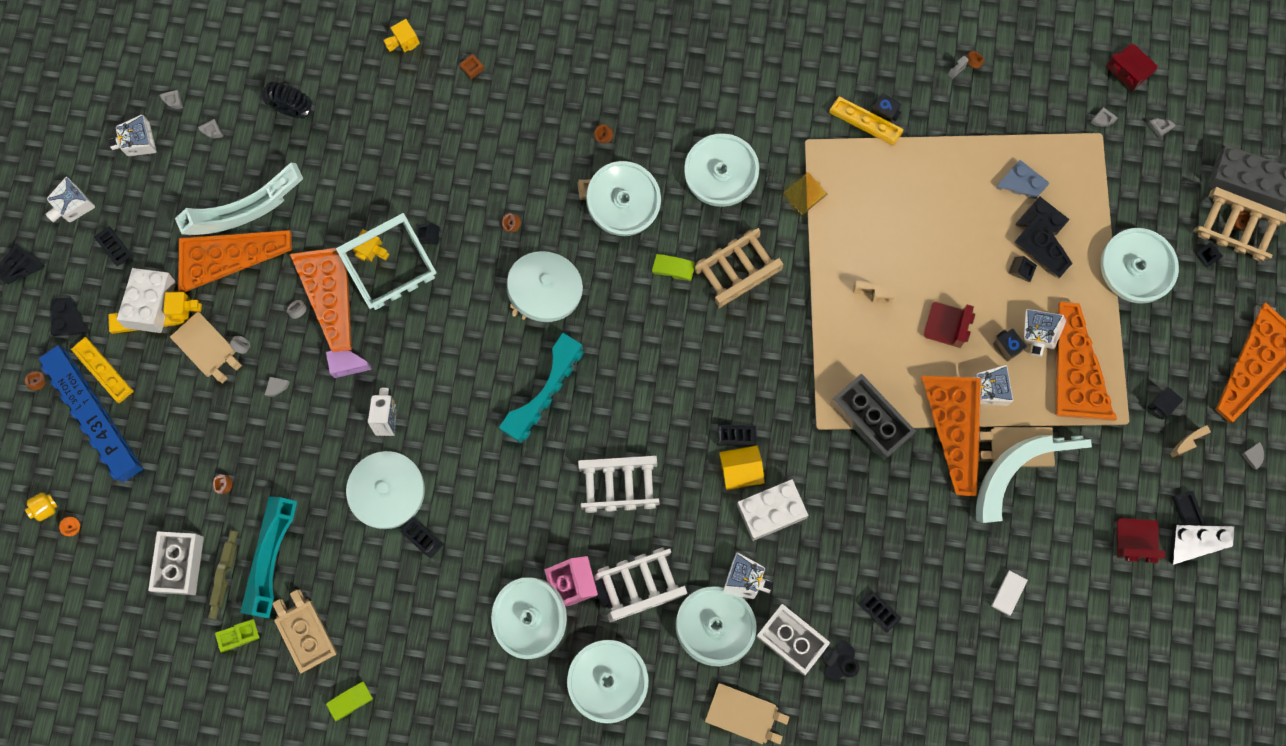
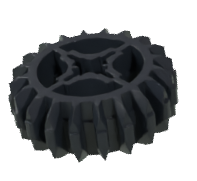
[262,82,312,119]

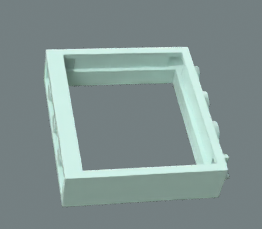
[336,213,436,310]

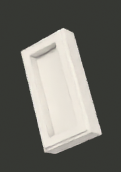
[991,570,1028,616]

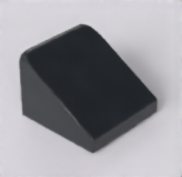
[416,223,440,244]
[1009,256,1037,282]

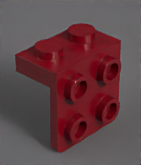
[1106,44,1158,91]
[923,302,976,348]
[1117,518,1165,564]

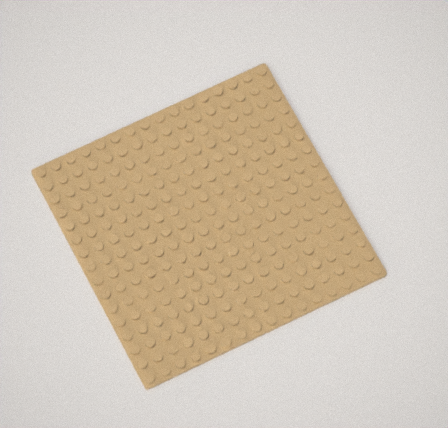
[805,133,1129,430]

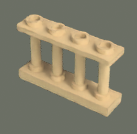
[1193,187,1286,261]
[695,228,783,308]

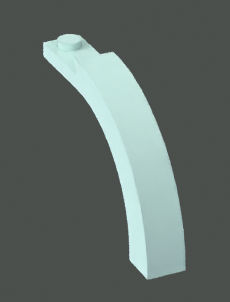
[175,163,303,235]
[976,435,1092,523]

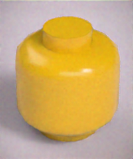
[25,492,57,521]

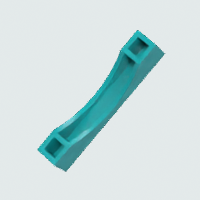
[499,333,584,443]
[240,497,297,618]

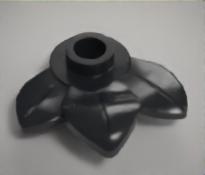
[822,640,859,680]

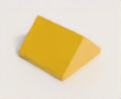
[719,446,765,490]

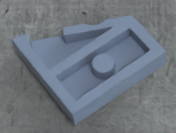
[996,160,1049,199]

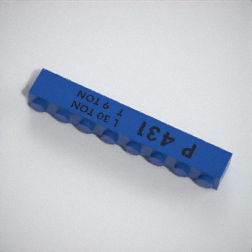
[39,346,144,482]

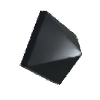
[1196,241,1223,267]

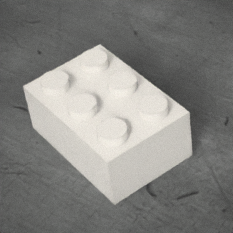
[117,268,176,333]
[737,480,809,541]
[148,531,204,595]
[756,604,830,676]

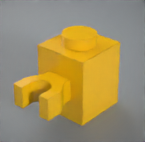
[383,19,420,53]
[352,229,390,262]
[163,292,202,322]

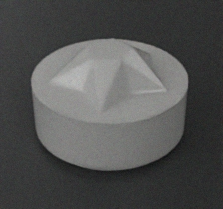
[287,300,307,319]
[230,336,250,354]

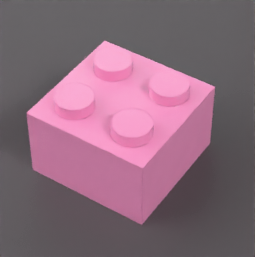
[545,556,598,606]

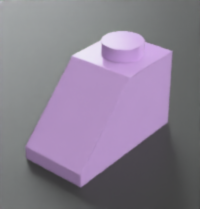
[326,350,372,378]

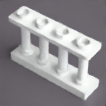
[578,456,660,513]
[594,547,687,622]

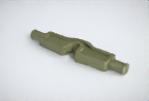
[208,530,238,619]

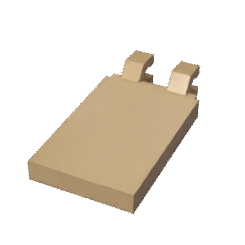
[170,312,242,384]
[979,427,1055,467]
[273,590,338,674]
[705,683,790,744]

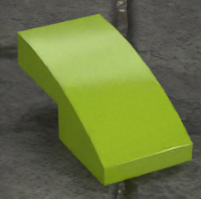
[652,254,696,281]
[215,619,259,653]
[326,682,373,722]

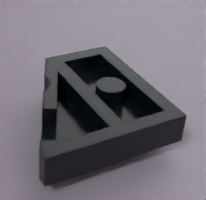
[1016,196,1070,235]
[0,244,45,284]
[51,297,90,337]

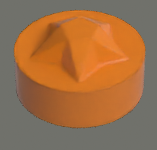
[59,517,80,537]

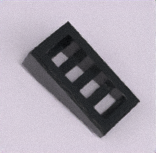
[94,226,133,267]
[717,425,757,446]
[400,517,444,558]
[857,590,902,633]

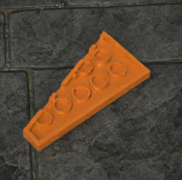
[178,230,292,292]
[290,248,352,352]
[1056,302,1117,421]
[1215,302,1286,423]
[921,376,982,496]

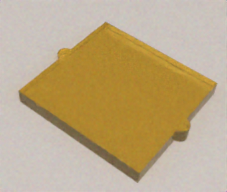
[784,172,828,215]

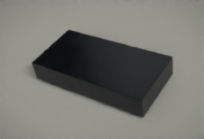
[1172,490,1206,524]

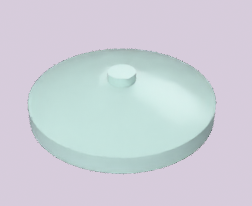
[685,134,759,207]
[586,161,661,236]
[1100,228,1179,303]
[507,251,583,322]
[346,451,425,529]
[491,578,567,659]
[676,587,756,666]
[567,640,649,723]

